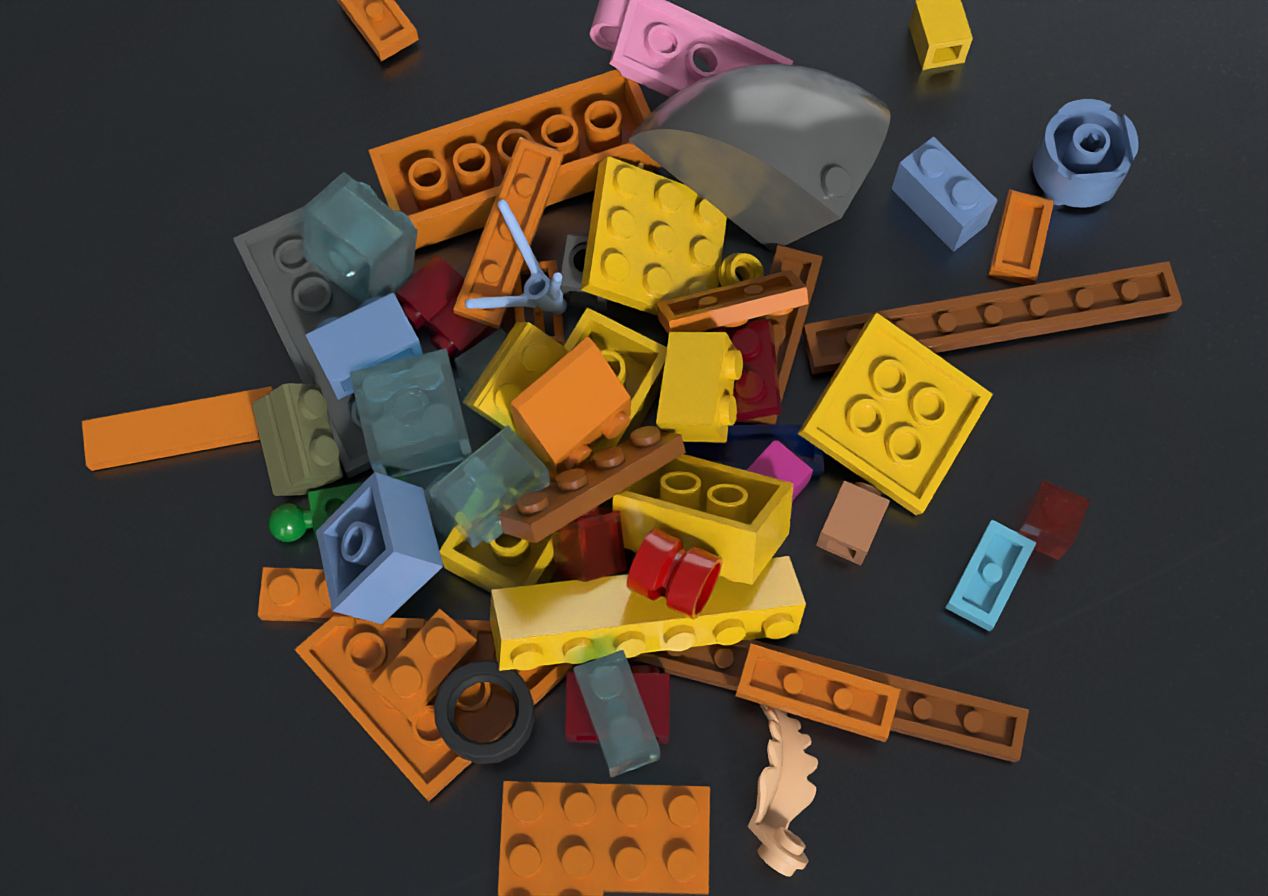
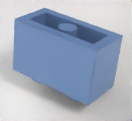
[892,136,998,252]
[305,293,424,400]

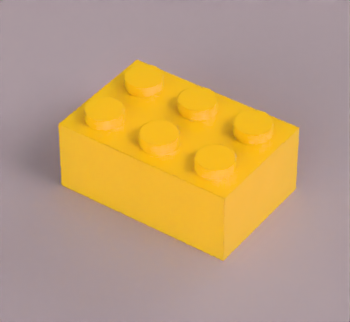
[612,454,794,585]

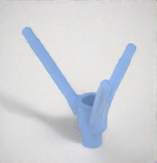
[465,199,567,315]

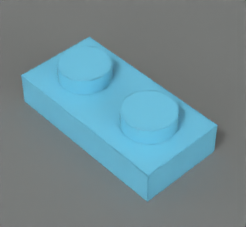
[945,520,1036,631]

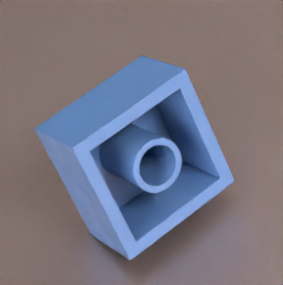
[316,472,443,624]

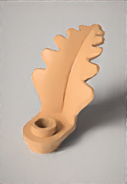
[748,704,818,877]

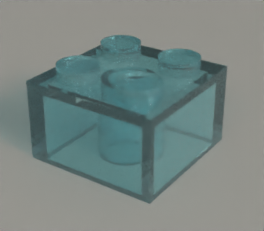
[304,172,418,304]
[350,349,474,478]

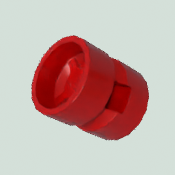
[627,528,723,620]

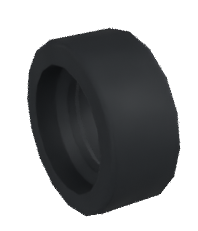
[434,660,535,764]

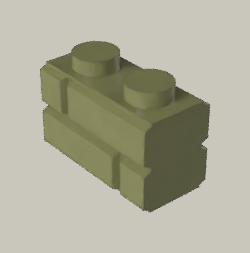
[252,383,343,496]

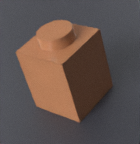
[816,481,890,566]

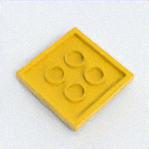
[580,156,727,331]
[797,312,993,515]

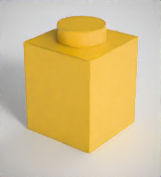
[909,0,973,70]

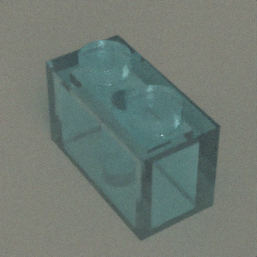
[429,425,550,548]
[573,650,660,777]

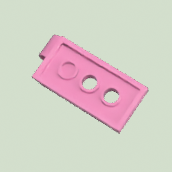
[590,0,793,97]

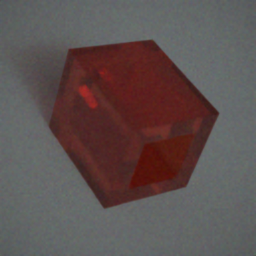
[1016,480,1091,560]
[551,505,627,582]

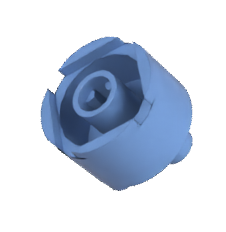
[1033,99,1138,208]

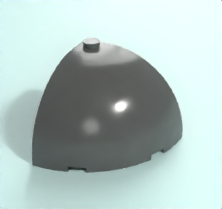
[628,64,890,252]

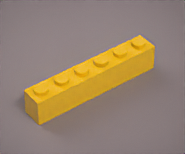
[490,556,806,671]

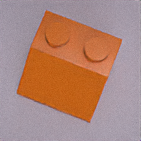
[510,336,631,477]

